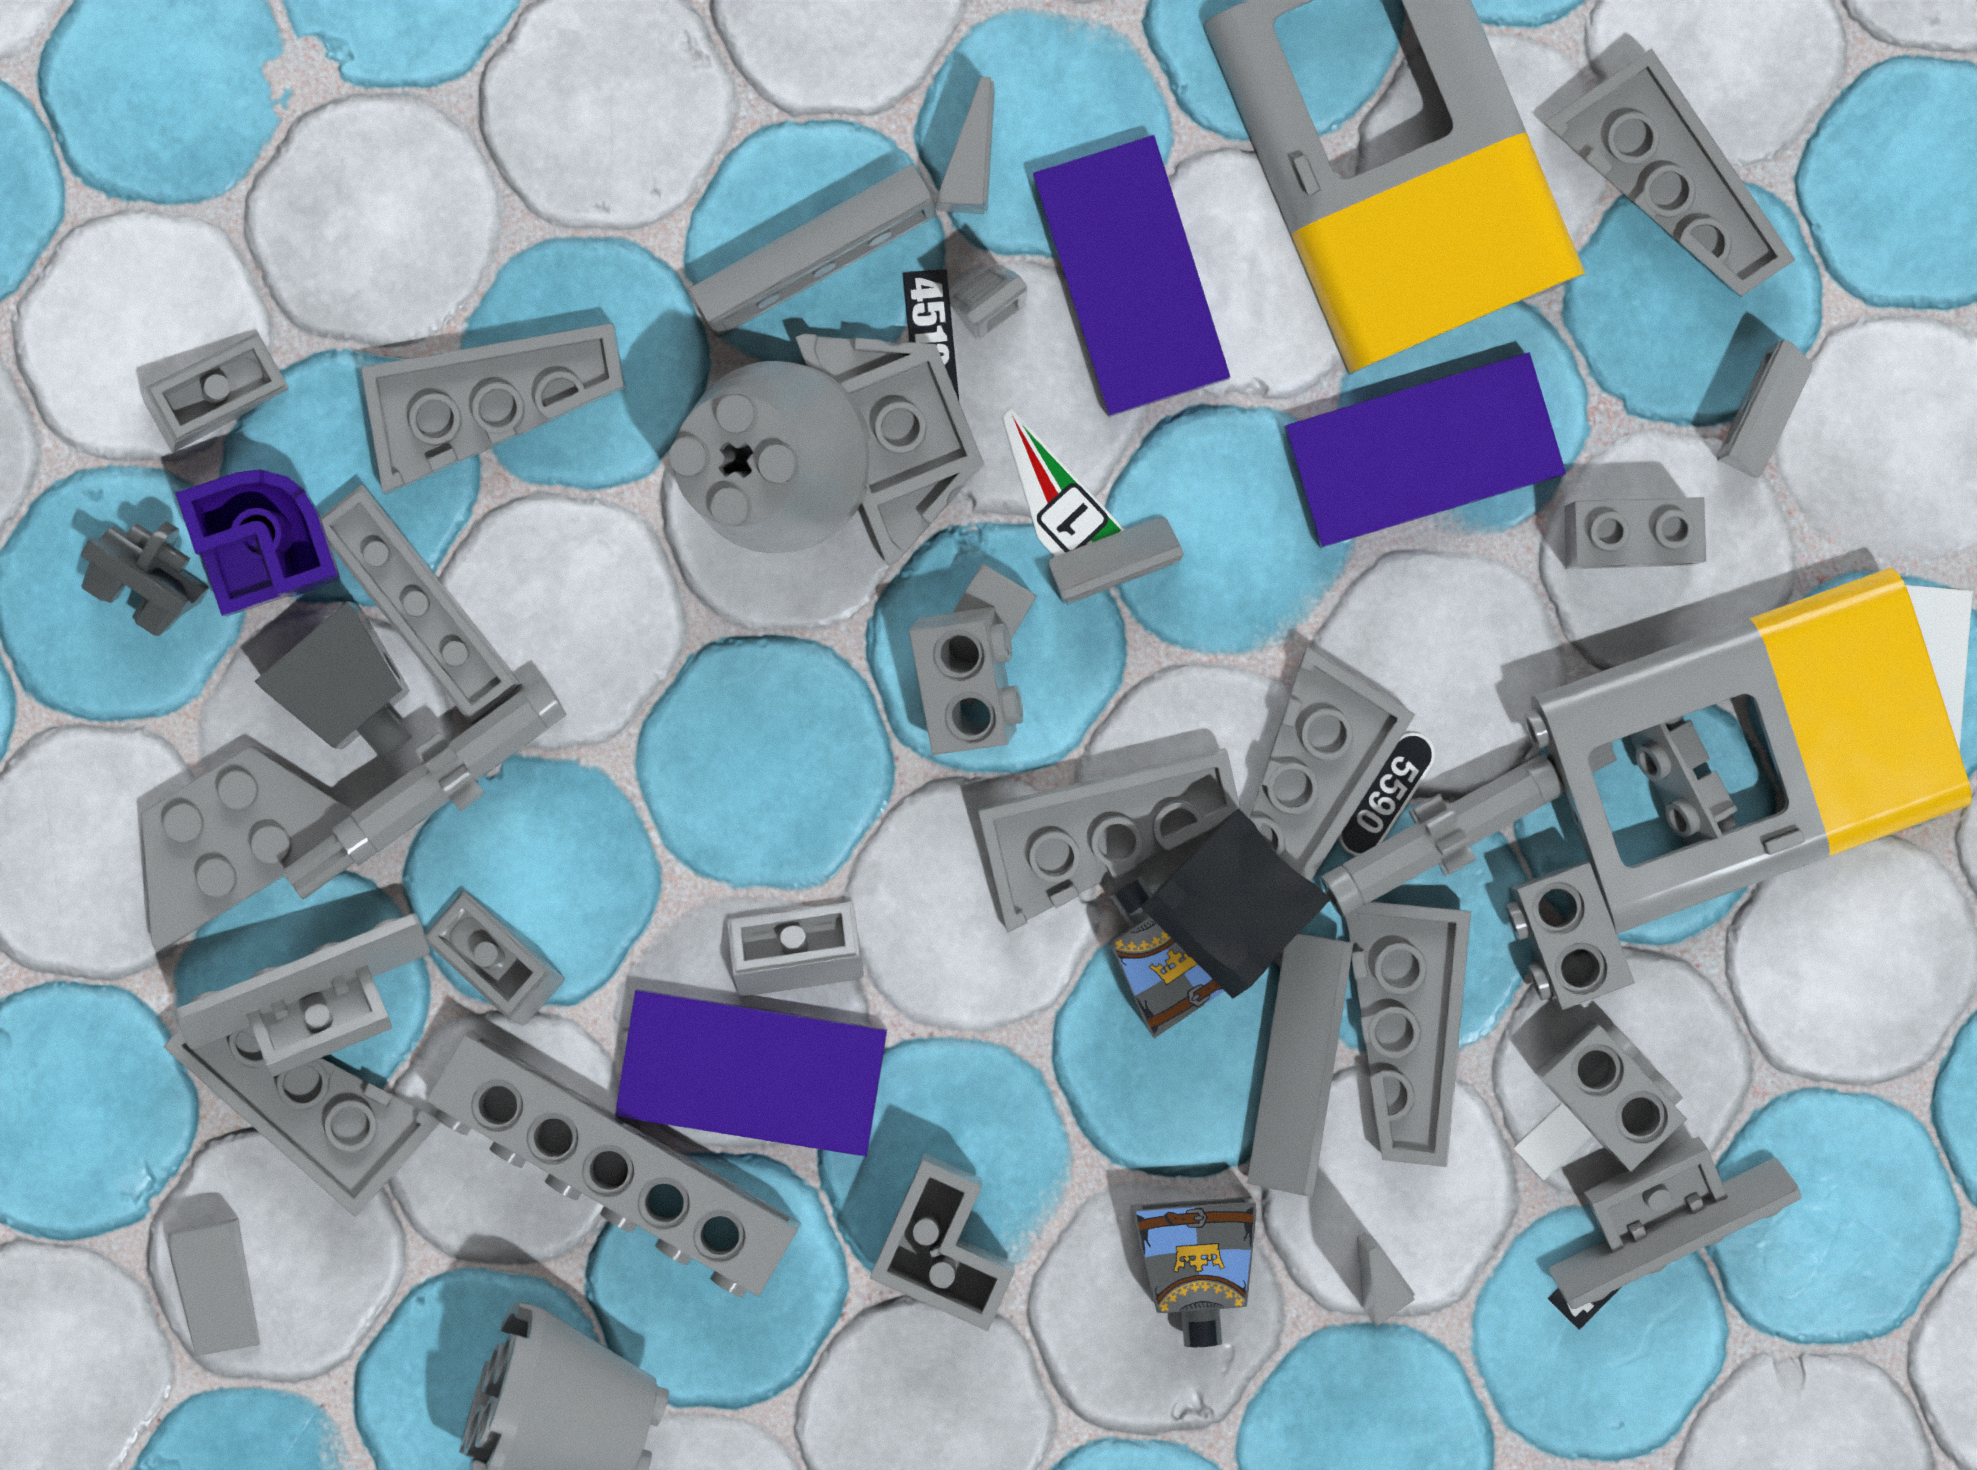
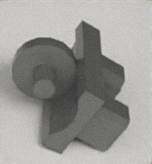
[80,522,209,636]

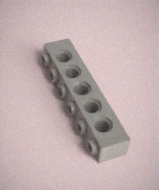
[426,1030,801,1298]

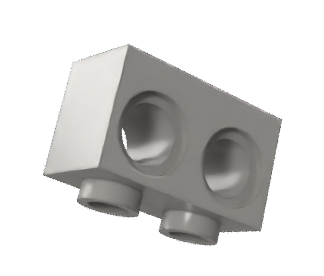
[1564,497,1706,569]
[909,606,1023,755]
[1505,861,1635,1010]
[1535,1021,1687,1172]

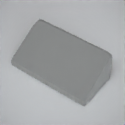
[1716,339,1812,478]
[1049,517,1184,605]
[727,901,864,996]
[1357,1232,1415,1327]

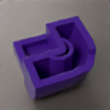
[175,469,340,617]

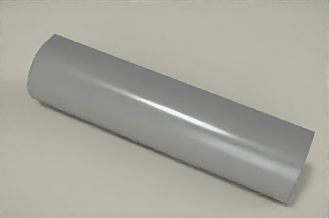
[689,164,937,337]

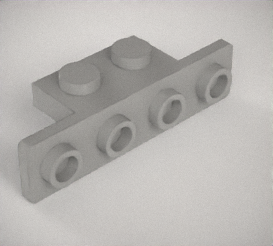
[174,914,430,1077]
[1549,1136,1802,1309]

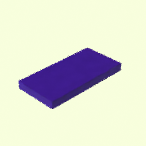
[1033,135,1231,417]
[1284,352,1566,548]
[615,989,888,1157]

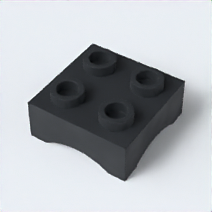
[1141,808,1331,999]

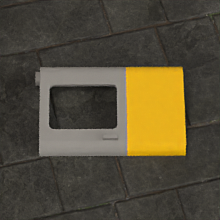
[1203,0,1586,375]
[1524,567,1972,934]

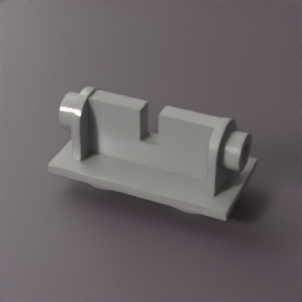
[1628,716,1738,847]

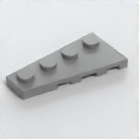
[1544,48,1795,297]
[361,323,626,495]
[1249,646,1416,881]
[977,748,1241,933]
[1345,901,1472,1167]
[163,1027,441,1217]

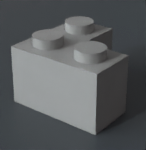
[870,1153,1015,1331]

